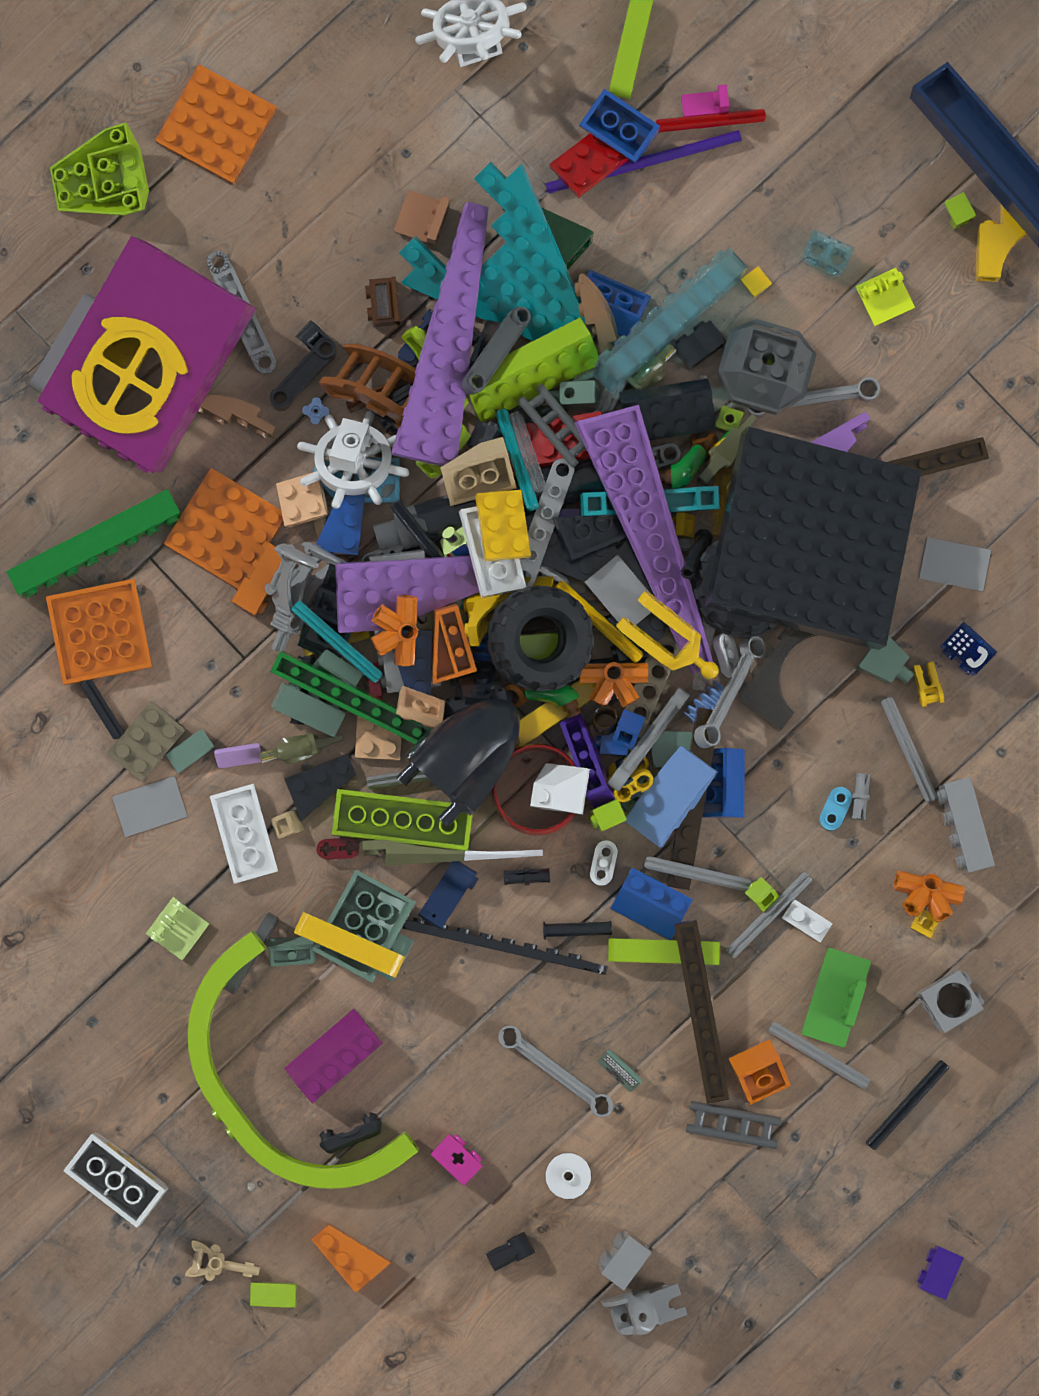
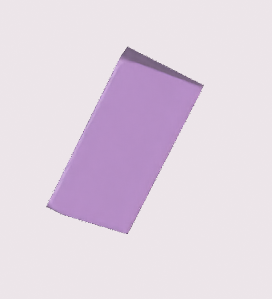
[214,743,262,768]

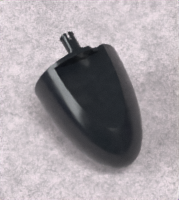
[396,699,520,828]

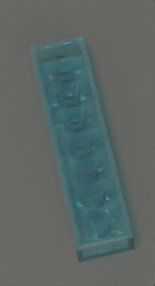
[593,247,748,393]

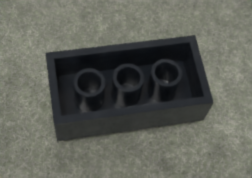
[619,378,716,441]

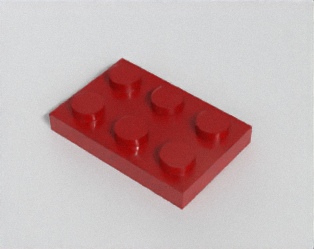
[550,133,629,199]

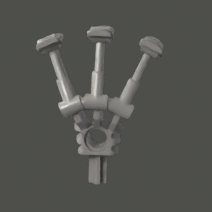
[265,542,346,652]

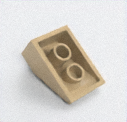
[440,437,516,506]

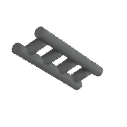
[518,384,587,468]
[686,1101,781,1149]

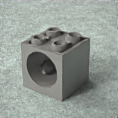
[915,970,984,1033]

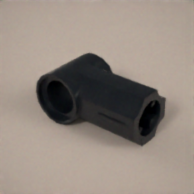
[486,1231,535,1271]

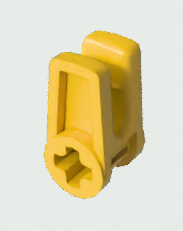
[912,661,944,707]

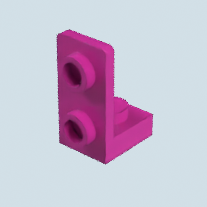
[681,84,729,117]

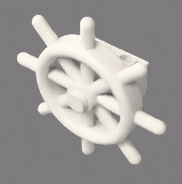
[415,0,526,67]
[297,411,409,509]

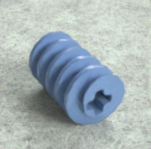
[683,680,725,724]

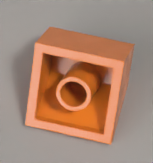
[729,1039,791,1105]

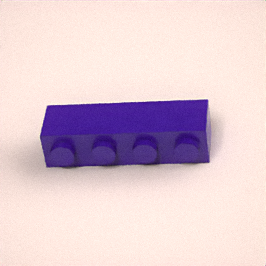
[560,714,615,808]

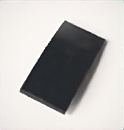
[297,563,352,658]

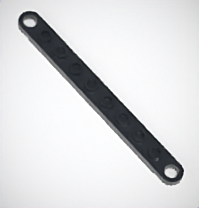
[402,917,608,975]

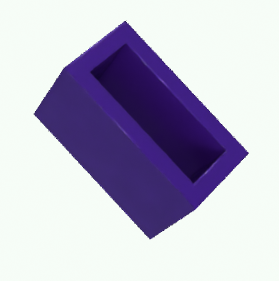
[917,1245,964,1300]

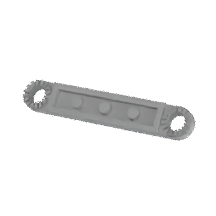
[207,251,277,375]
[519,459,574,587]

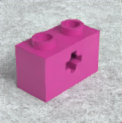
[431,1133,483,1186]

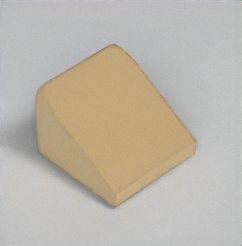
[270,810,304,840]

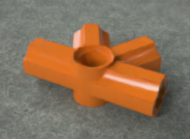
[371,595,418,666]
[580,662,648,708]
[893,870,965,922]

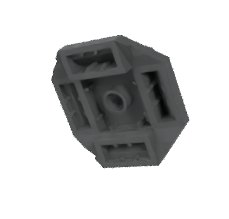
[718,319,817,415]

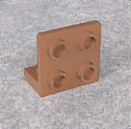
[394,190,450,246]

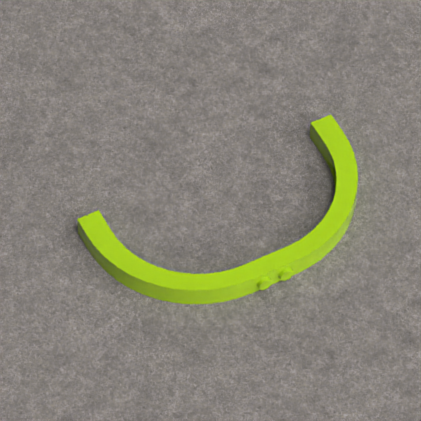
[188,929,420,1189]

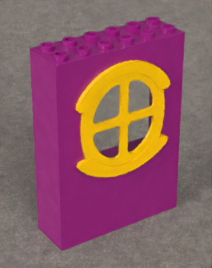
[37,236,257,473]

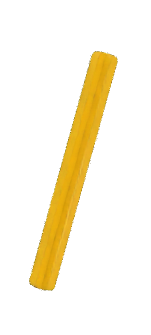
[555,580,643,663]

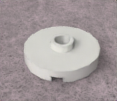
[546,1153,591,1199]

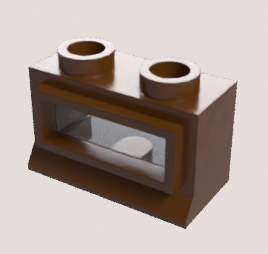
[365,276,400,327]

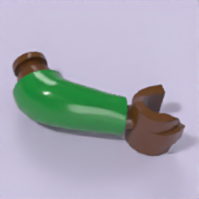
[657,431,718,489]
[503,682,582,719]

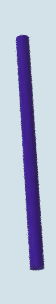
[545,130,742,194]

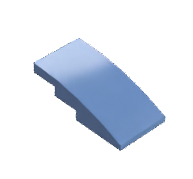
[625,746,717,847]

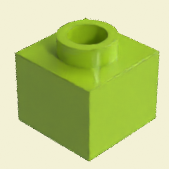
[716,405,744,433]
[745,877,779,913]

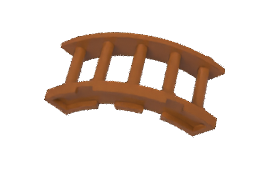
[319,343,416,428]

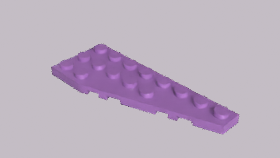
[335,556,480,633]

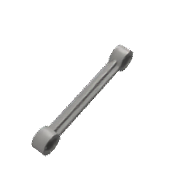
[746,377,880,418]
[694,636,766,748]
[607,687,690,792]
[498,1025,613,1117]

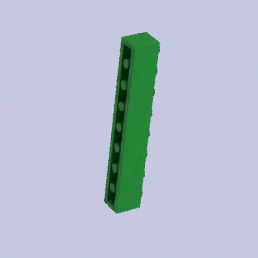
[6,489,181,599]
[270,651,434,744]

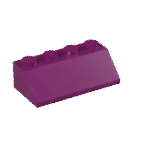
[284,1009,383,1104]

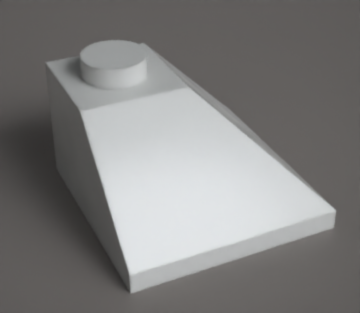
[530,763,590,814]

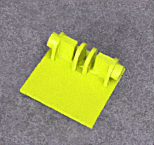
[855,268,915,326]

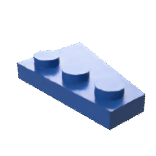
[316,494,365,556]

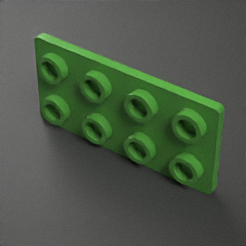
[801,948,871,1048]

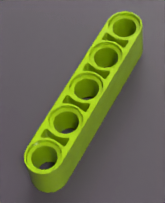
[609,0,653,100]
[608,939,720,965]

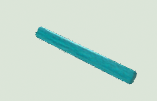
[496,409,539,511]
[291,601,382,683]

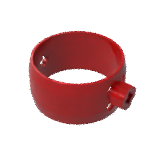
[492,743,576,836]

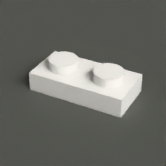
[782,899,833,943]

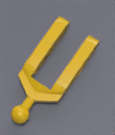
[616,590,719,679]

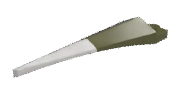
[358,840,543,866]

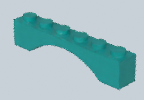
[580,486,720,517]

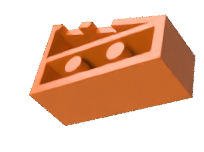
[232,540,282,618]
[431,603,477,684]
[311,1223,392,1293]

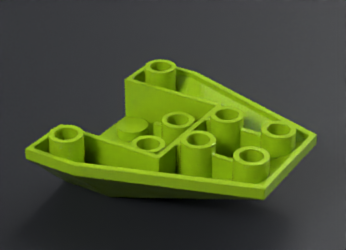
[50,123,149,216]

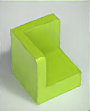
[944,192,976,230]

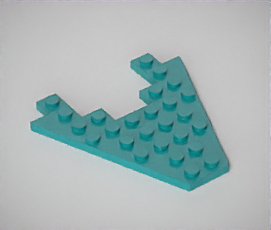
[399,161,586,341]

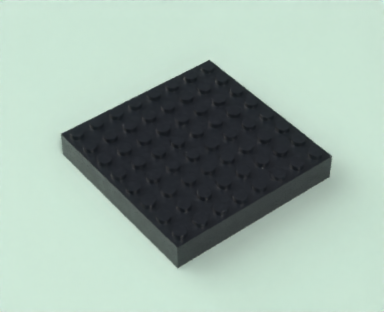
[705,426,921,650]

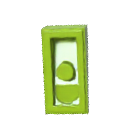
[250,1282,297,1308]

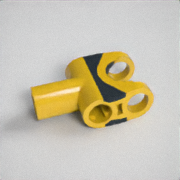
[608,755,653,802]

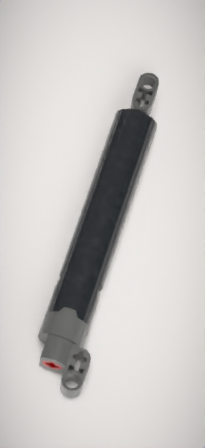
[361,442,680,562]

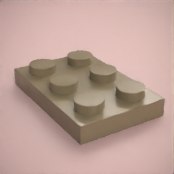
[107,701,186,782]

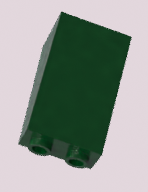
[502,207,594,270]

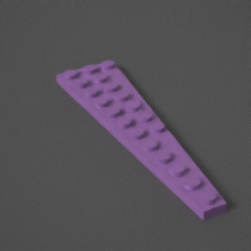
[391,202,489,467]
[575,405,713,674]

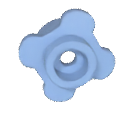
[302,397,329,424]

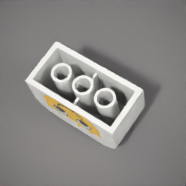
[64,1132,169,1227]

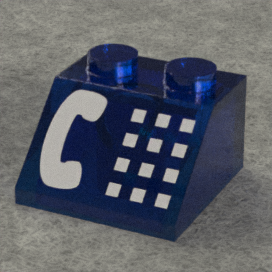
[940,622,997,676]

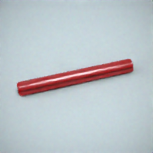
[656,109,766,133]

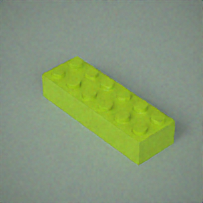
[466,318,601,423]
[332,789,473,851]

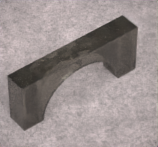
[736,628,848,732]

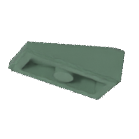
[166,729,216,774]

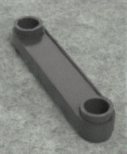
[462,307,531,395]

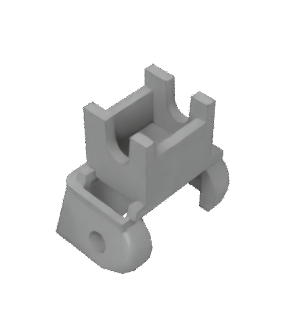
[601,1284,688,1335]

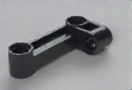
[270,320,337,411]

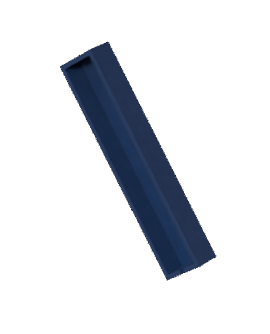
[910,62,1039,248]

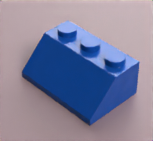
[579,89,660,163]
[579,270,651,339]
[702,748,745,818]
[610,868,693,940]

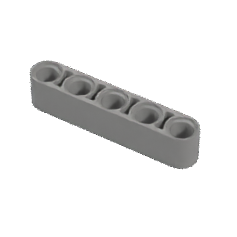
[30,293,95,393]

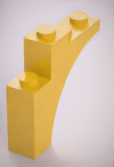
[975,204,1027,282]
[464,576,555,646]

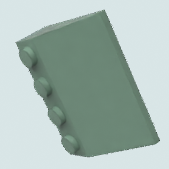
[312,870,416,983]

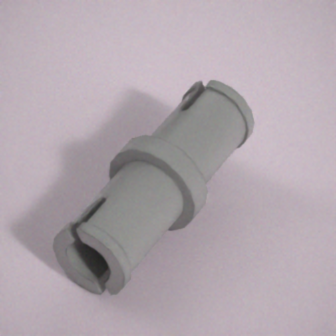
[852,773,871,821]

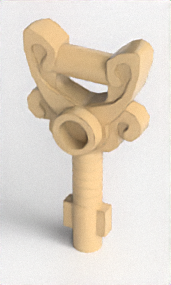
[185,1240,260,1281]

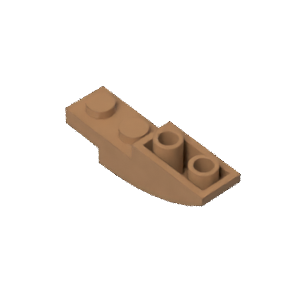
[575,274,617,363]
[197,395,277,439]

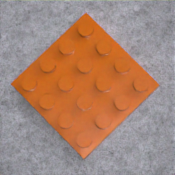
[155,64,277,185]
[163,468,284,589]
[46,578,153,686]

